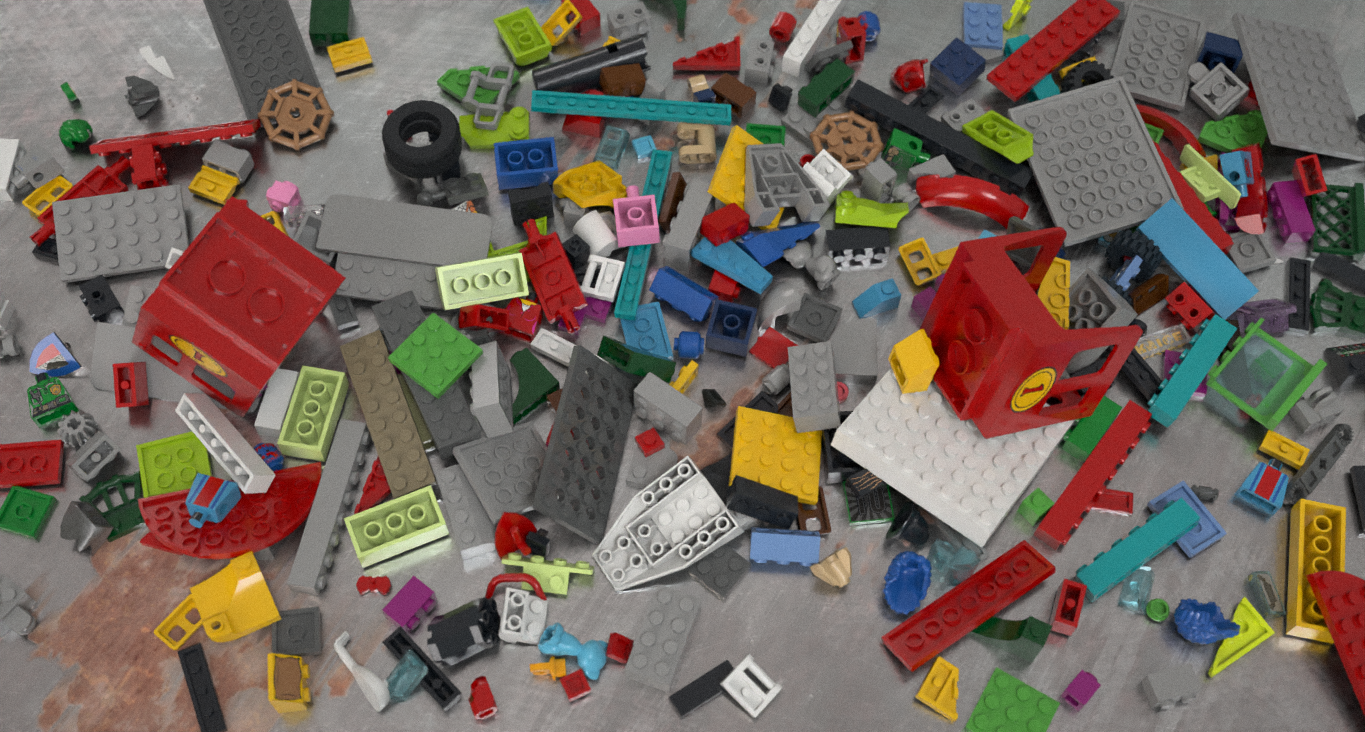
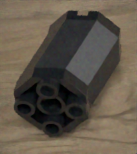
[427,597,501,667]

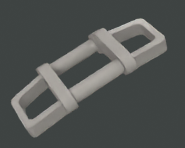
[461,62,515,130]

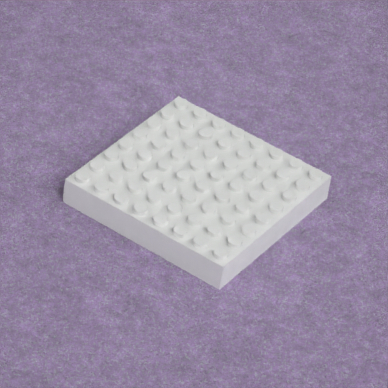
[831,367,1074,548]

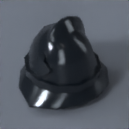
[886,502,930,545]

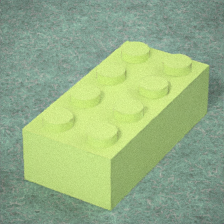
[435,253,529,310]
[277,365,349,462]
[344,485,449,568]

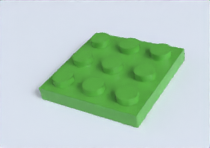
[388,313,483,399]
[964,667,1060,732]

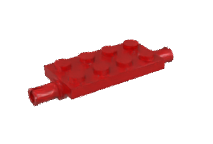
[29,156,131,247]
[519,219,588,334]

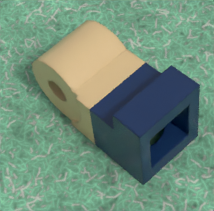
[687,74,715,103]

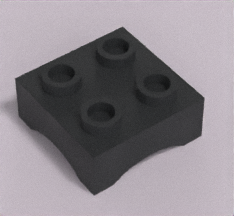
[508,181,554,226]
[701,452,732,506]

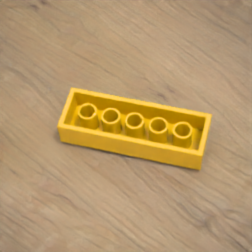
[1286,499,1346,644]

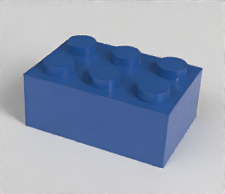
[494,137,558,190]

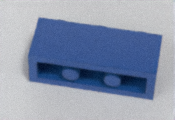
[649,266,719,322]

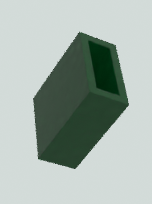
[309,0,353,46]

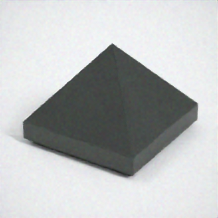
[701,389,727,408]

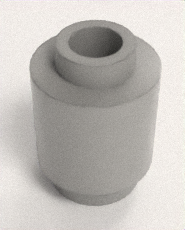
[762,364,790,395]

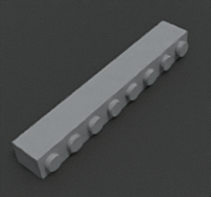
[287,419,371,596]

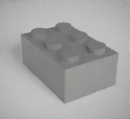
[634,372,703,445]

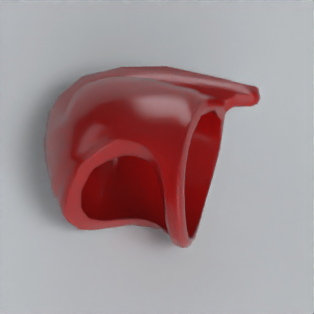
[891,59,928,93]

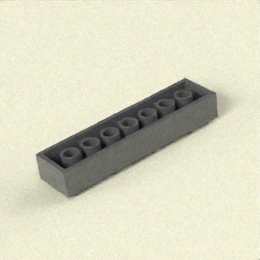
[371,290,482,459]

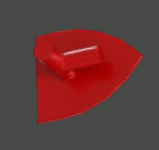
[495,512,537,560]

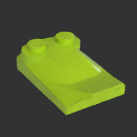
[493,6,552,66]
[459,107,530,149]
[962,110,1034,164]
[835,190,909,228]

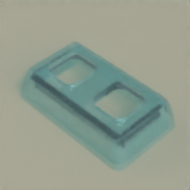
[593,125,630,169]

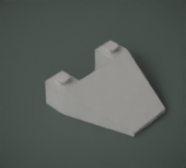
[744,143,830,227]

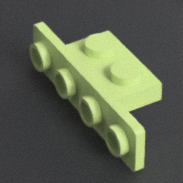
[1179,144,1241,209]
[501,552,595,595]

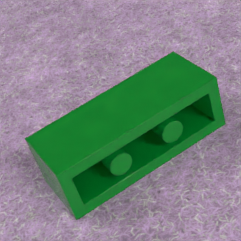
[1062,396,1122,463]

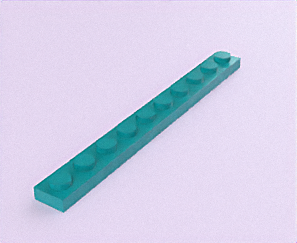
[531,90,731,126]
[614,149,673,321]

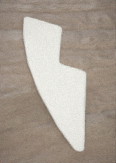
[139,45,175,79]

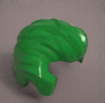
[59,119,93,151]

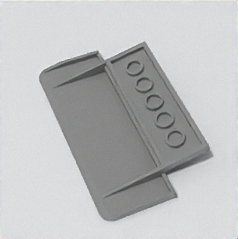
[316,194,493,312]
[90,285,262,413]

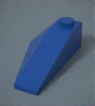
[735,222,820,267]

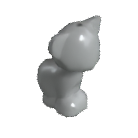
[783,240,841,291]

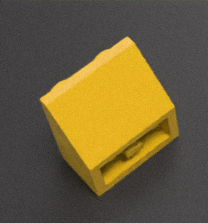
[888,329,939,394]

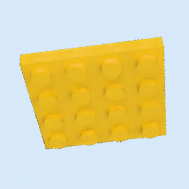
[707,125,784,230]
[729,406,822,505]

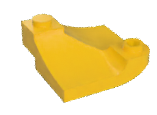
[553,160,627,209]
[190,551,281,642]

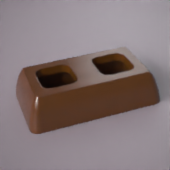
[1128,273,1169,317]
[798,486,831,535]

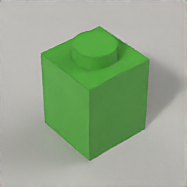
[1017,488,1054,526]

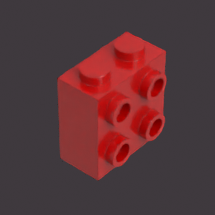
[129,144,169,190]

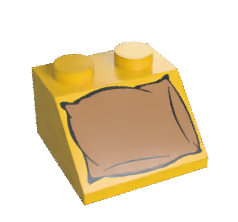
[267,653,311,713]

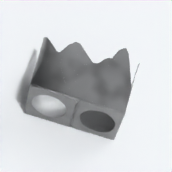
[60,501,113,557]

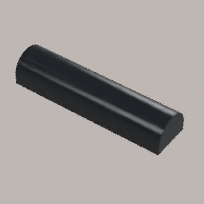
[382,627,462,711]

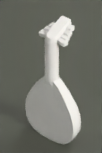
[333,631,390,712]

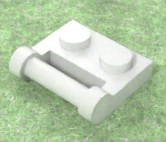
[580,255,625,302]
[720,653,782,718]

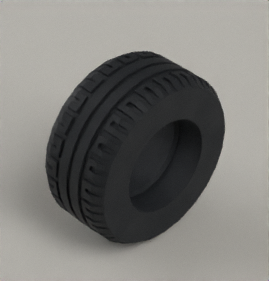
[382,100,462,179]

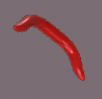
[485,573,547,601]

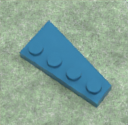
[691,237,773,294]

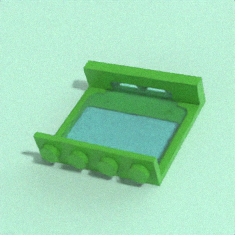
[1206,318,1327,431]

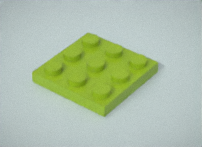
[136,431,213,498]

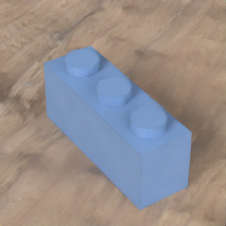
[749,527,820,566]

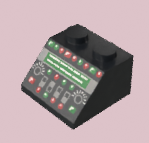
[1325,343,1365,387]

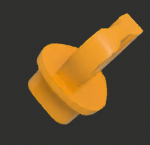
[530,656,566,681]

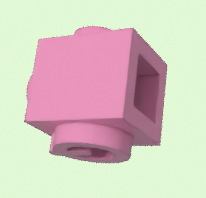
[266,181,302,215]

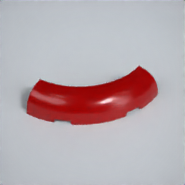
[1136,104,1206,158]
[1232,142,1268,234]
[916,174,1029,229]

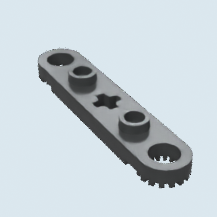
[1285,424,1354,504]

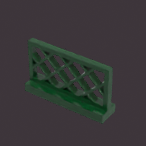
[1310,183,1365,261]

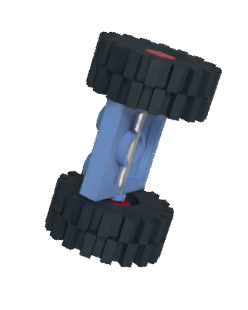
[1098,230,1162,306]

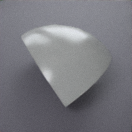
[756,280,802,331]

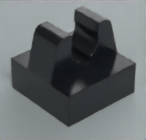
[768,83,793,112]
[525,528,551,559]

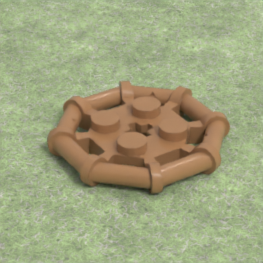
[258,79,334,151]
[809,110,884,171]

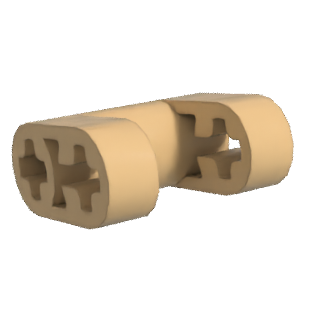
[677,122,717,164]

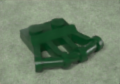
[1310,278,1365,338]
[79,470,146,542]

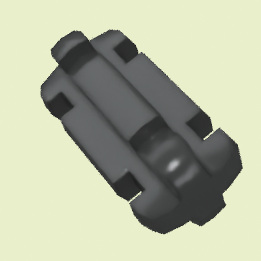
[1190,485,1219,501]

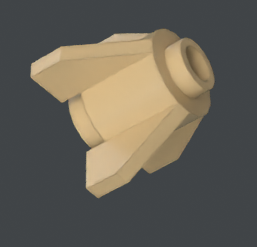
[810,547,852,588]

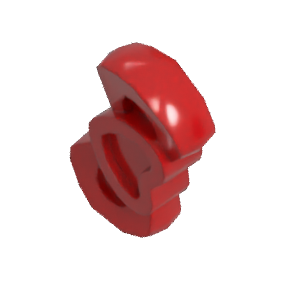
[356,576,392,595]

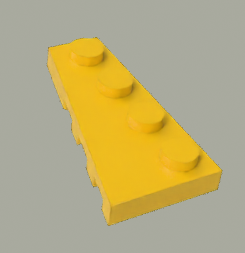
[1037,257,1070,329]

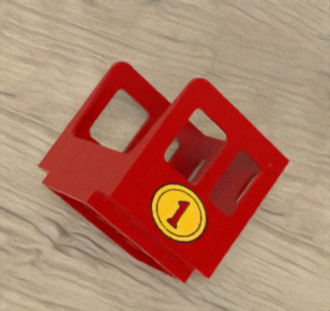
[132,196,346,417]
[919,227,1143,439]

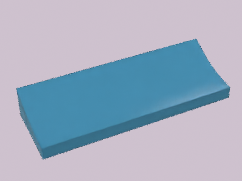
[1136,198,1259,320]

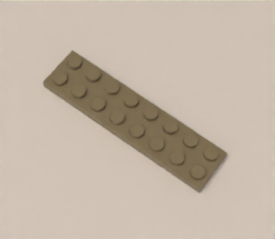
[339,329,438,499]

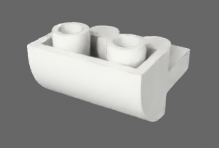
[803,149,853,205]
[572,210,627,257]
[498,587,548,645]

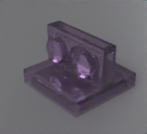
[1237,298,1296,335]

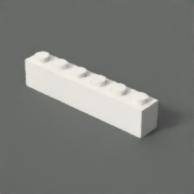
[781,0,848,78]
[175,393,275,494]

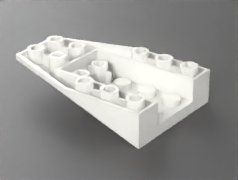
[592,456,745,592]

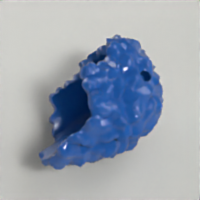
[883,551,932,615]
[1174,598,1240,644]

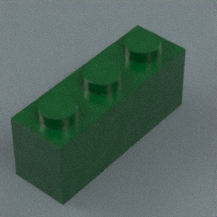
[797,59,855,118]

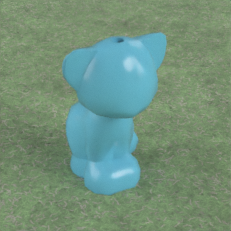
[538,622,608,680]

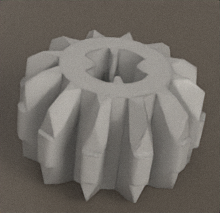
[57,409,98,448]

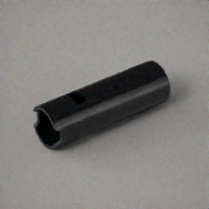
[531,34,651,94]

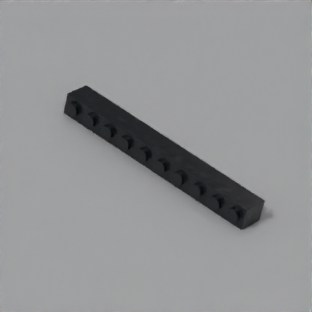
[844,79,1033,198]

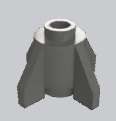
[124,75,160,116]

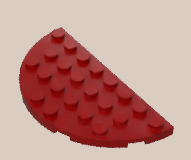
[138,462,323,559]
[1306,570,1365,716]

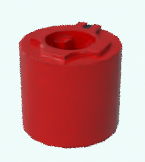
[769,12,797,42]

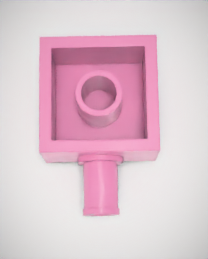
[613,185,660,247]

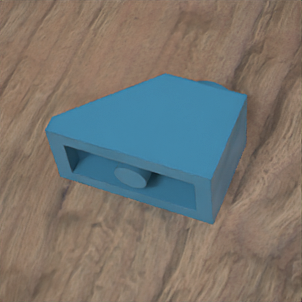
[852,278,901,319]

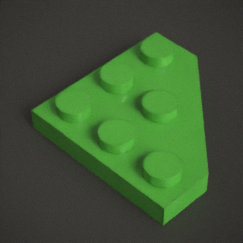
[437,65,520,104]
[1198,110,1268,153]

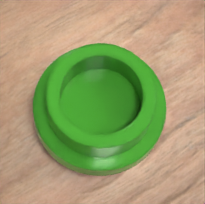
[1146,598,1170,622]

